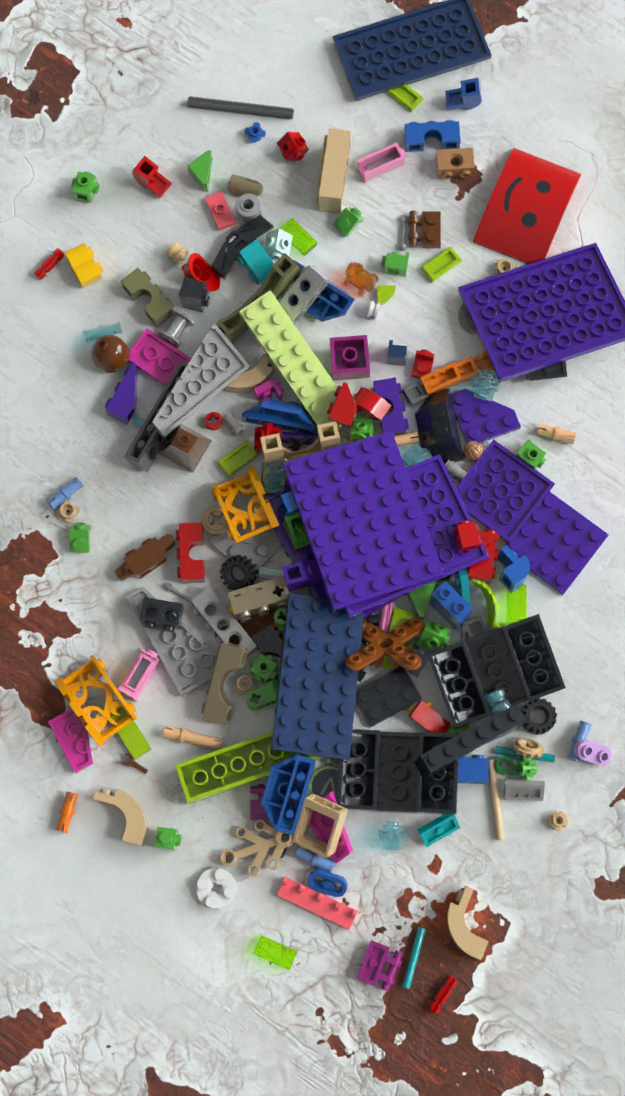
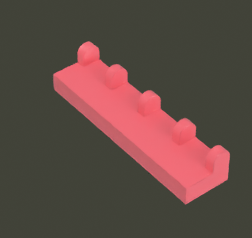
[277,877,358,930]

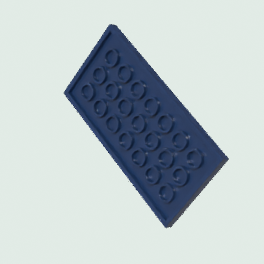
[333,0,492,101]
[271,593,364,761]

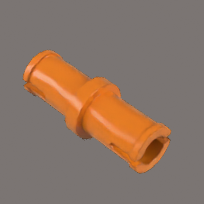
[55,791,79,833]

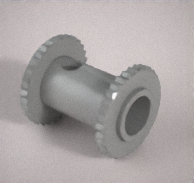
[235,193,262,226]
[158,309,194,347]

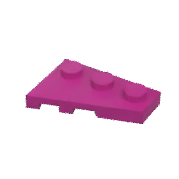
[48,705,93,774]
[309,791,353,864]

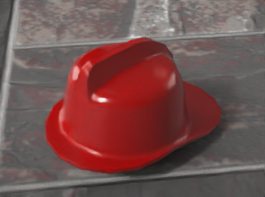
[182,253,220,292]

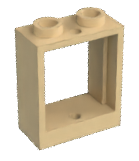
[292,794,348,857]

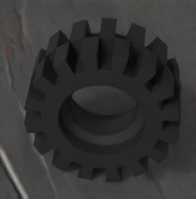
[220,555,257,591]
[522,698,557,735]

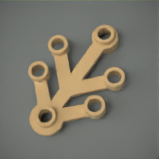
[220,820,294,877]

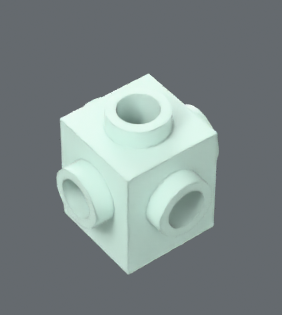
[264,229,292,260]

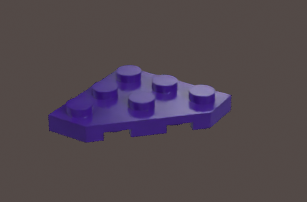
[451,389,521,443]

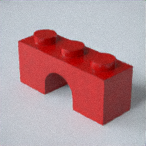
[176,522,205,584]

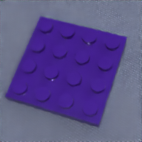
[456,439,555,543]
[502,492,609,595]

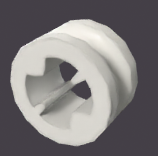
[367,301,381,319]

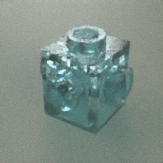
[471,369,500,401]
[379,821,407,851]

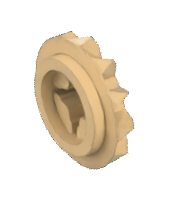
[201,505,232,535]
[513,738,544,759]

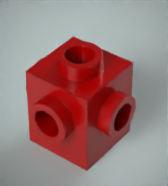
[277,132,309,162]
[254,423,281,452]

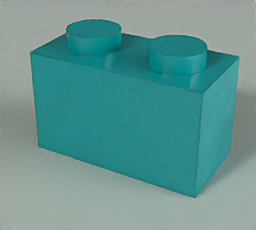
[236,239,274,284]

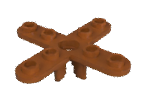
[345,618,425,671]

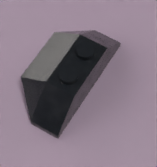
[415,388,464,464]

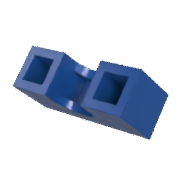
[404,120,461,152]

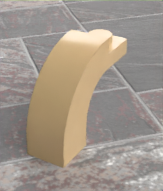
[223,353,274,394]
[93,789,147,846]
[447,887,489,960]

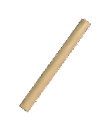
[488,760,504,840]

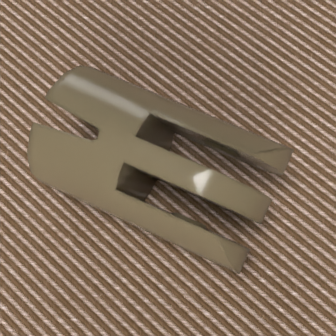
[228,174,263,197]

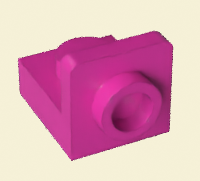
[254,378,284,401]

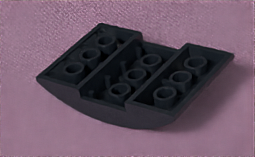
[427,614,566,728]
[337,729,459,814]

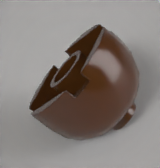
[91,335,130,373]

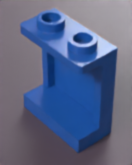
[429,581,473,630]

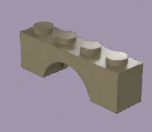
[201,642,249,726]

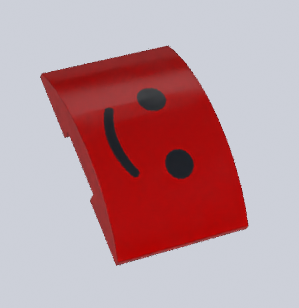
[473,148,581,264]

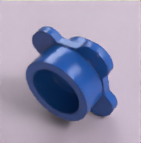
[244,122,266,143]

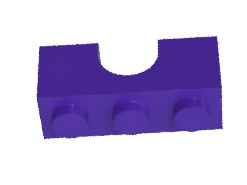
[373,377,409,436]

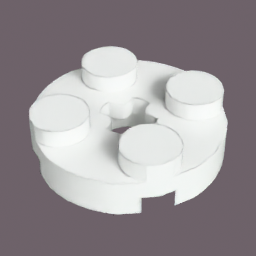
[196,868,237,909]

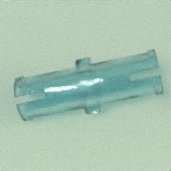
[83,322,122,342]

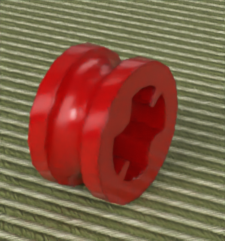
[205,412,222,431]

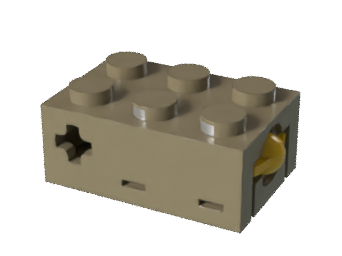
[228,576,289,623]

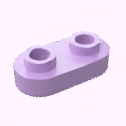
[574,739,611,766]

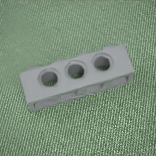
[278,265,330,325]
[191,587,258,657]

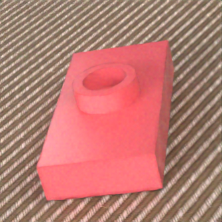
[205,191,236,231]

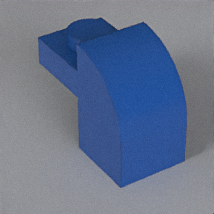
[445,78,482,110]
[498,545,530,593]

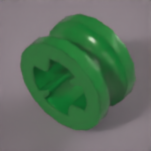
[495,756,513,775]

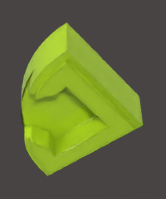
[377,285,396,305]

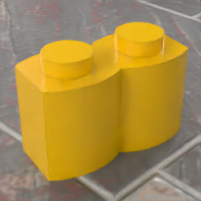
[65,243,103,288]

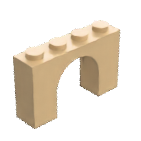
[260,421,340,476]

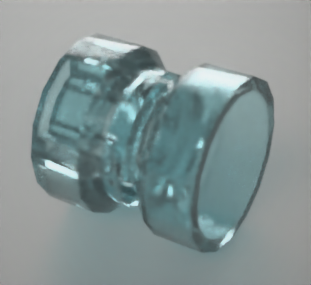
[485,688,511,714]

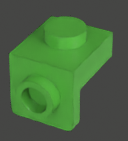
[333,207,364,237]
[69,522,91,553]

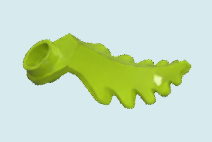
[471,579,509,628]

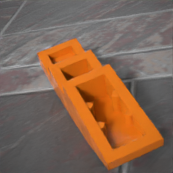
[420,352,494,395]

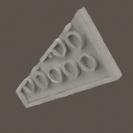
[152,323,250,438]
[208,520,282,575]
[126,586,218,697]

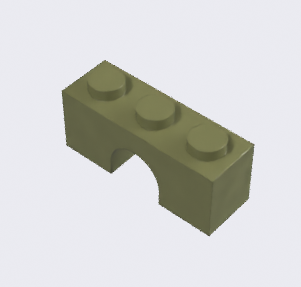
[121,268,174,327]

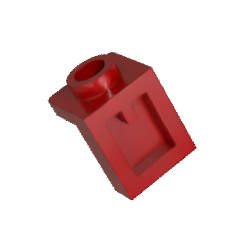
[411,349,435,379]

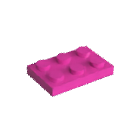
[128,329,191,387]

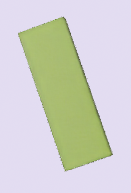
[110,700,152,760]

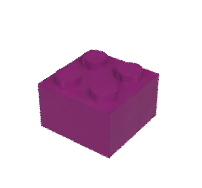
[330,335,370,381]

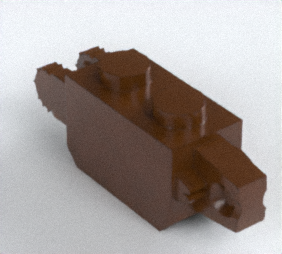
[114,534,175,582]

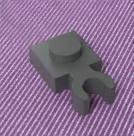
[402,381,428,407]

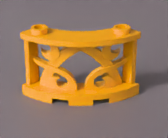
[210,466,279,544]
[54,655,138,747]

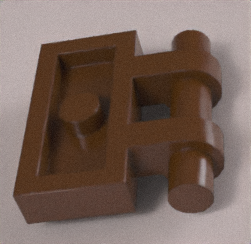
[408,210,441,248]

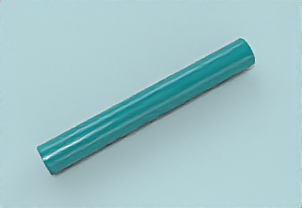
[495,746,555,763]
[402,927,426,989]

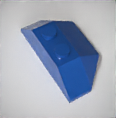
[288,260,355,322]
[242,398,317,434]
[261,754,316,835]

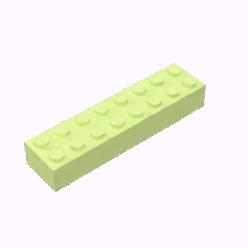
[239,290,357,429]

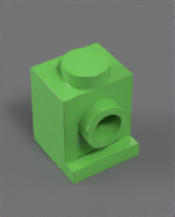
[381,252,409,277]
[351,418,374,442]
[516,439,547,469]

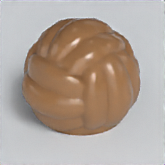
[463,441,483,461]

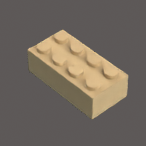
[316,128,351,214]

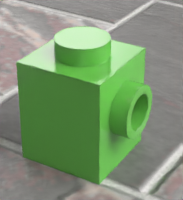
[154,827,181,851]

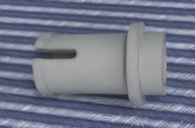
[222,412,245,437]
[445,460,468,481]

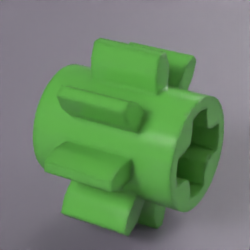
[513,757,537,780]

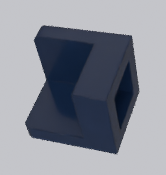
[387,340,407,366]

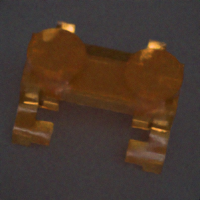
[343,262,378,297]

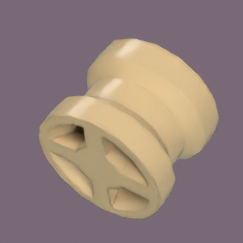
[166,241,189,265]

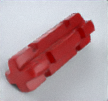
[34,248,65,280]
[428,976,457,1014]

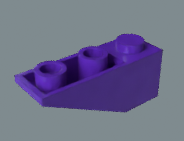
[105,362,138,425]
[282,560,323,591]

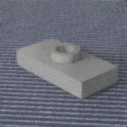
[503,780,545,801]

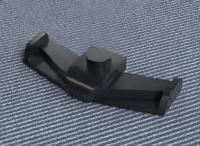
[211,215,274,280]

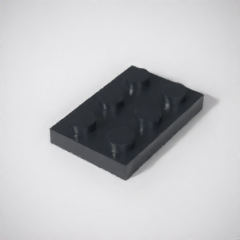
[356,666,422,728]

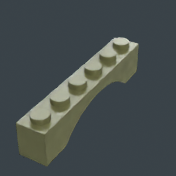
[206,253,302,345]

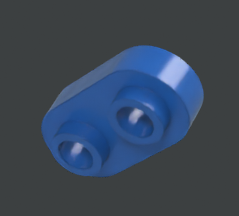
[308,869,348,897]

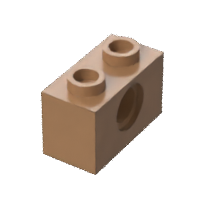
[435,148,475,179]

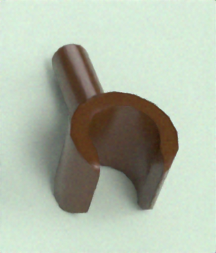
[121,754,148,774]

